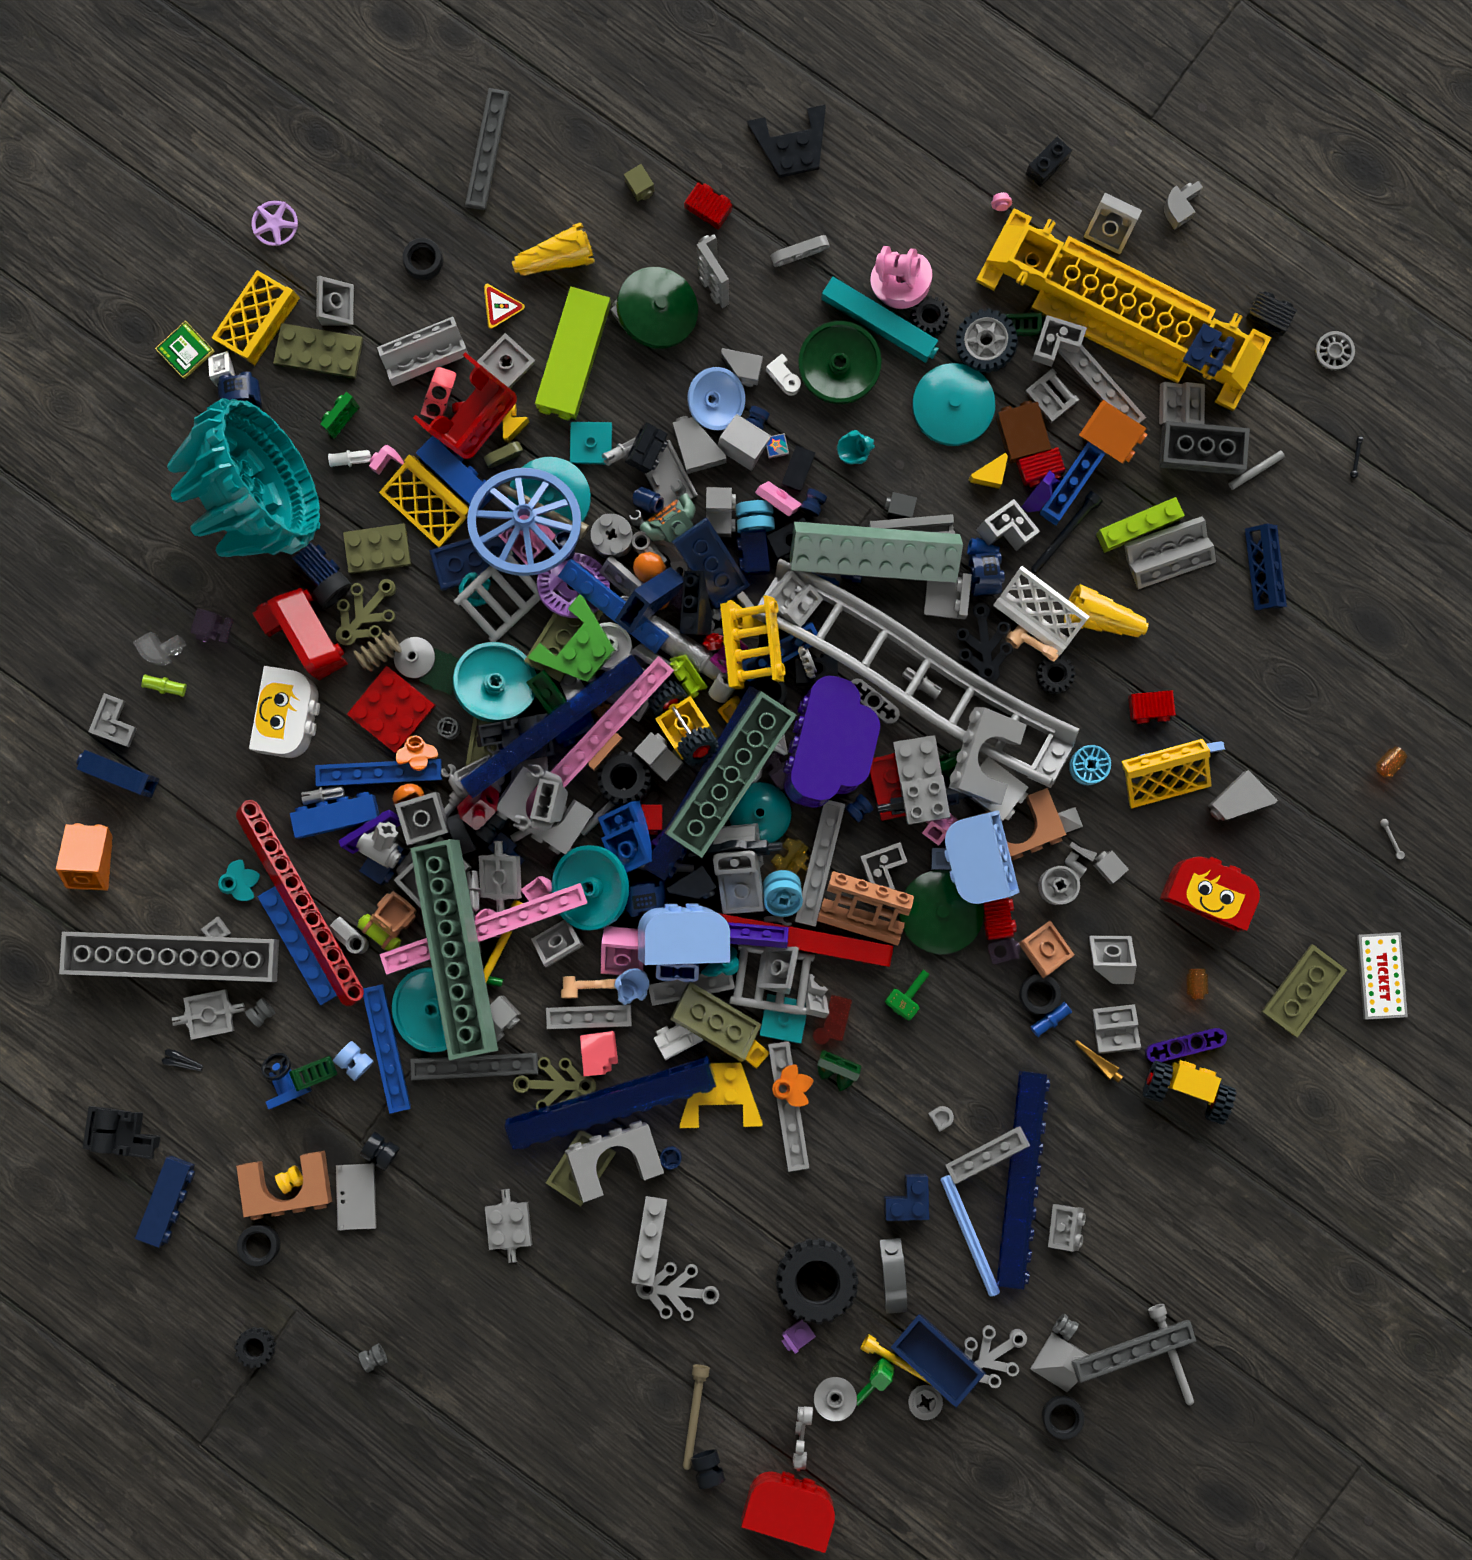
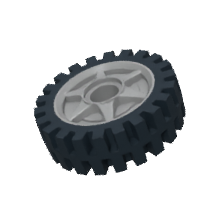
[956,309,1018,373]

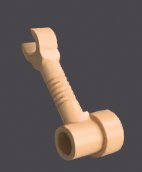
[1005,625,1059,662]
[561,976,616,999]

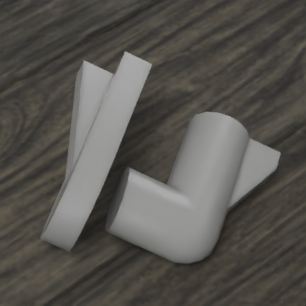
[1065,842,1097,880]

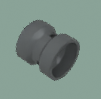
[437,717,461,740]
[245,998,275,1028]
[358,1343,388,1373]

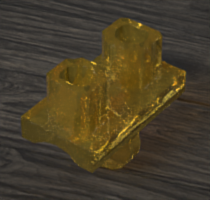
[771,838,808,874]

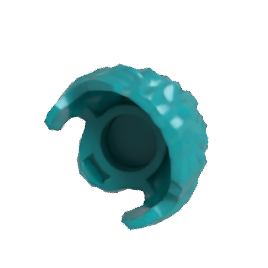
[837,430,875,464]
[459,572,491,607]

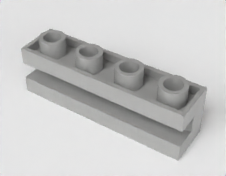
[869,514,955,534]

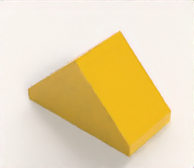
[969,453,1008,489]

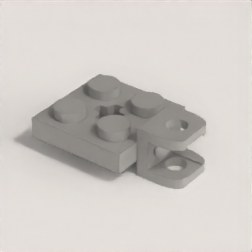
[474,333,535,389]

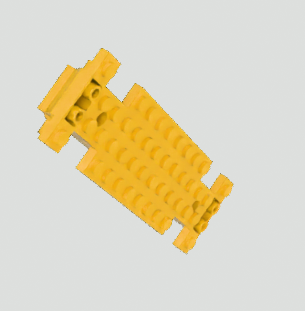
[976,208,1271,411]

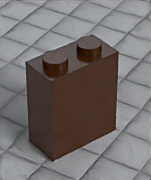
[996,401,1051,464]

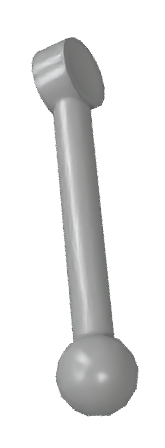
[1380,819,1405,859]

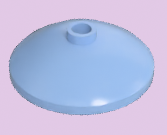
[688,367,745,430]

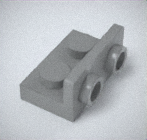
[1048,1204,1086,1252]

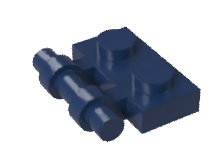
[1182,323,1235,377]

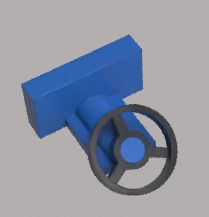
[261,1053,312,1109]

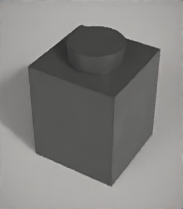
[884,492,917,519]

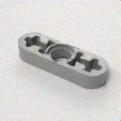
[770,235,830,267]
[851,679,900,724]

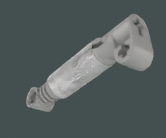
[621,596,735,703]

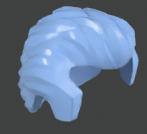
[614,968,649,1005]

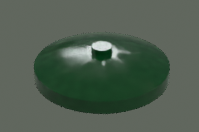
[616,267,698,349]
[798,321,881,404]
[899,870,984,954]

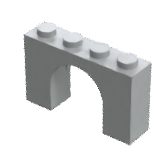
[949,707,1027,805]
[496,765,594,855]
[565,1121,664,1203]

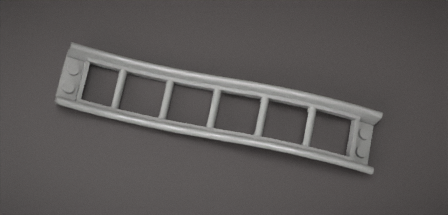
[750,559,1080,788]

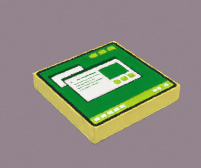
[155,321,215,379]

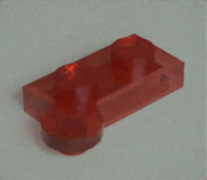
[813,995,852,1044]

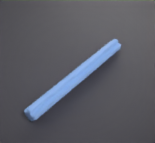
[941,1175,1000,1297]

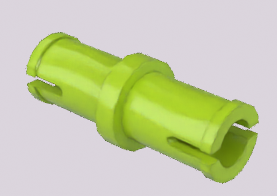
[141,674,187,697]

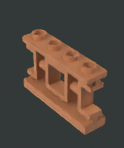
[817,871,914,946]

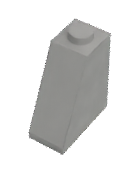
[673,416,726,474]
[1208,770,1278,821]

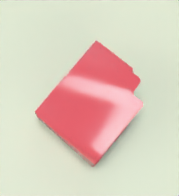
[420,367,456,419]
[580,1031,618,1076]

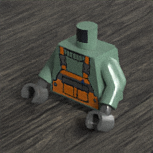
[629,480,696,543]

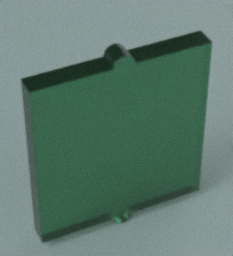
[419,648,459,695]

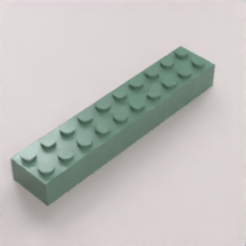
[410,839,498,1060]

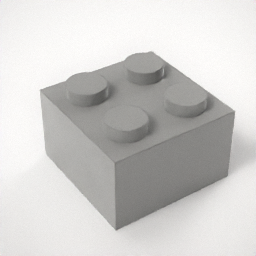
[395,792,450,845]

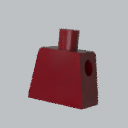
[457,780,500,830]

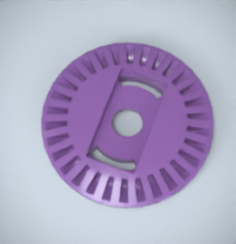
[537,553,610,618]

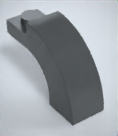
[880,1238,907,1314]

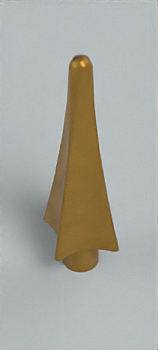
[1075,1040,1123,1083]

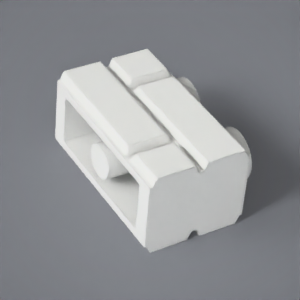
[654,1023,703,1060]

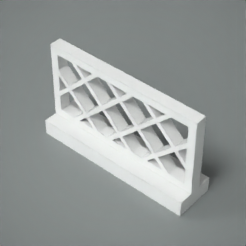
[993,566,1090,655]

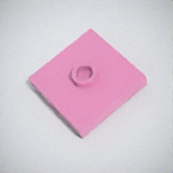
[756,481,801,516]

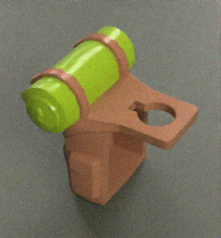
[357,891,417,951]

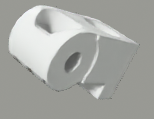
[766,354,801,396]

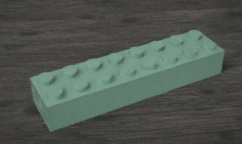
[789,522,963,583]
[665,691,797,858]

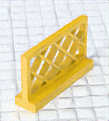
[211,270,300,366]
[379,454,469,547]
[1122,739,1212,809]

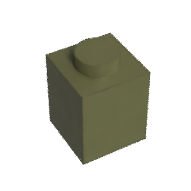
[624,164,655,202]

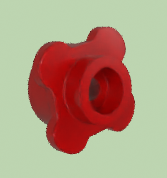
[703,633,724,650]

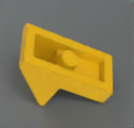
[503,404,529,443]

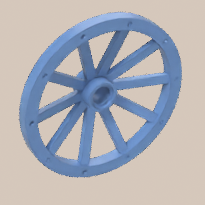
[467,468,581,576]

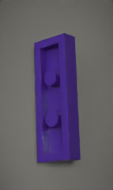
[339,810,401,854]
[727,922,789,948]

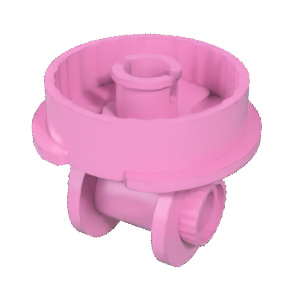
[870,246,932,309]

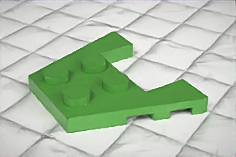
[528,594,616,683]

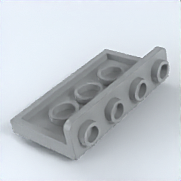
[697,235,729,308]

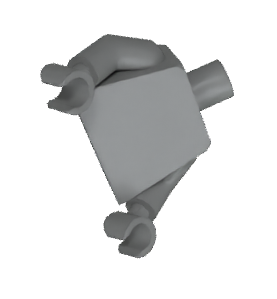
[441,744,505,799]
[513,764,568,830]

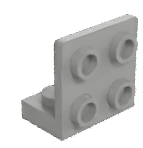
[924,573,972,620]

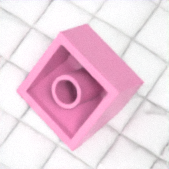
[601,926,644,975]

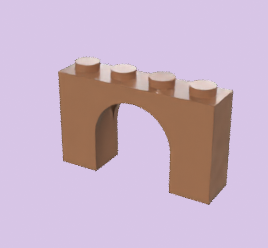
[982,788,1066,861]
[236,1151,332,1220]

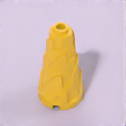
[512,223,595,276]
[1064,584,1148,637]

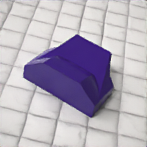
[1021,470,1061,512]

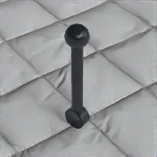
[1350,436,1363,478]

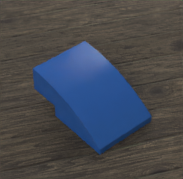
[598,801,652,873]

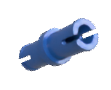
[1030,1002,1072,1037]

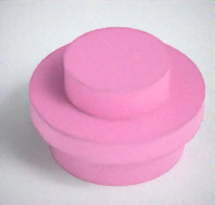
[991,193,1012,211]

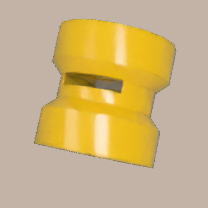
[275,1165,303,1194]

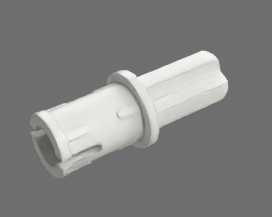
[328,450,371,467]

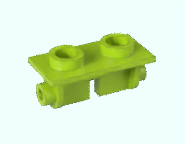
[670,655,707,698]

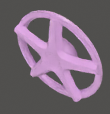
[252,201,298,246]

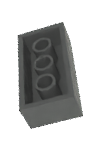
[1159,421,1250,475]

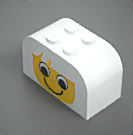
[249,666,320,758]

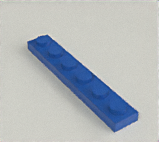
[558,559,669,654]
[315,759,443,787]
[257,886,337,1005]
[363,984,411,1114]

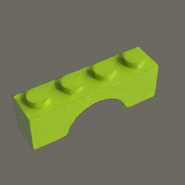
[1096,497,1185,553]

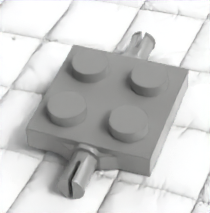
[479,841,522,913]
[172,989,245,1040]
[485,1189,532,1263]

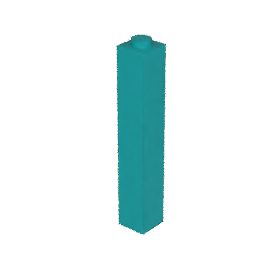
[821,276,939,363]

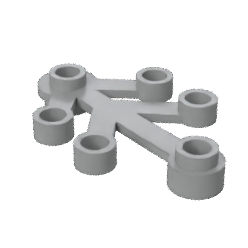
[636,1262,719,1321]
[964,1325,1027,1388]
[793,1406,813,1472]

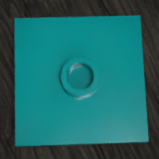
[570,422,612,464]
[760,994,807,1043]

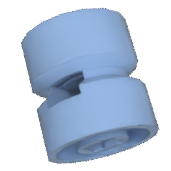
[333,1041,374,1081]

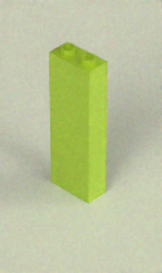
[535,286,611,420]

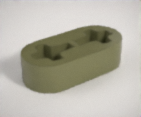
[484,441,524,468]

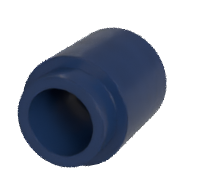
[632,487,664,513]

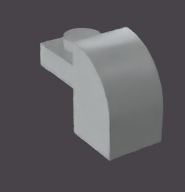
[1164,181,1203,230]

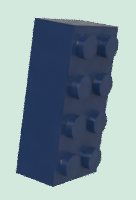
[891,1314,986,1408]

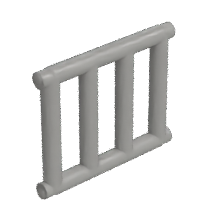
[454,550,541,642]
[729,944,815,1015]

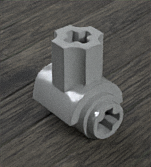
[356,822,401,869]

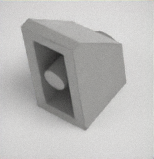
[721,348,763,387]

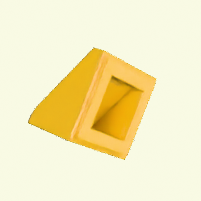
[717,696,747,727]
[745,1039,770,1069]

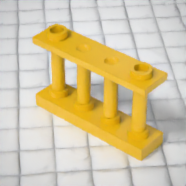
[720,595,785,689]

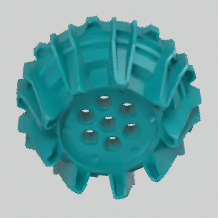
[167,398,320,557]

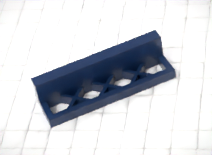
[1245,524,1287,611]

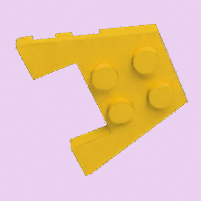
[680,1062,762,1128]

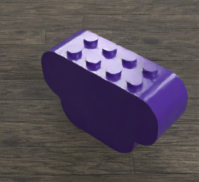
[783,676,880,808]

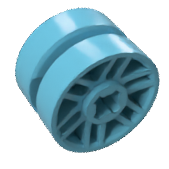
[736,500,775,534]
[1069,745,1111,785]
[763,870,803,917]

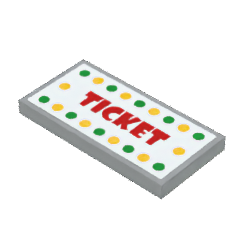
[1357,932,1408,1019]

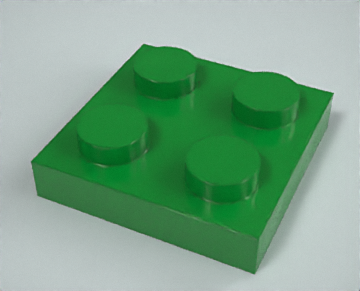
[320,392,360,439]

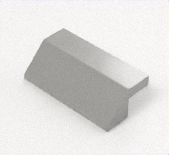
[377,317,469,386]
[1124,516,1216,589]

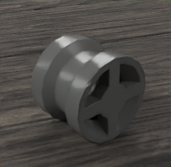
[1052,1313,1079,1341]

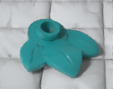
[218,860,260,901]
[701,946,739,977]

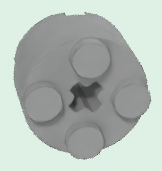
[591,514,633,559]

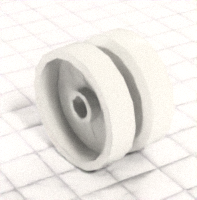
[600,622,633,672]

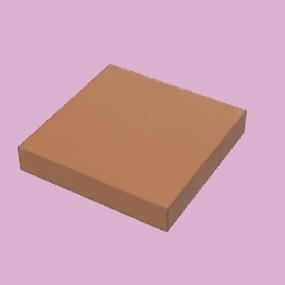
[588,733,623,771]
[1019,921,1074,978]

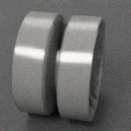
[1038,866,1080,905]

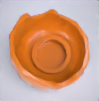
[633,552,667,583]
[392,784,424,805]

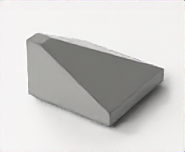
[1058,807,1083,833]

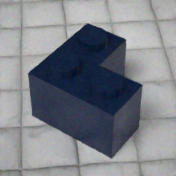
[884,1174,929,1221]

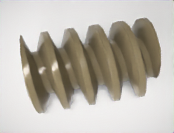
[354,630,402,671]

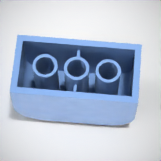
[945,810,1019,904]
[638,903,730,965]

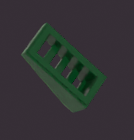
[1005,312,1044,336]
[289,1056,337,1092]

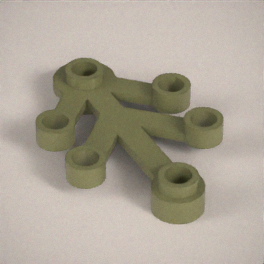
[336,579,396,646]
[513,1057,596,1113]

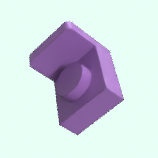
[782,1319,816,1354]

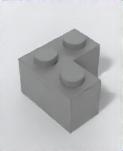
[1032,315,1087,367]
[706,487,736,537]
[976,499,1040,551]
[634,732,684,782]
[859,842,907,890]
[490,996,521,1042]

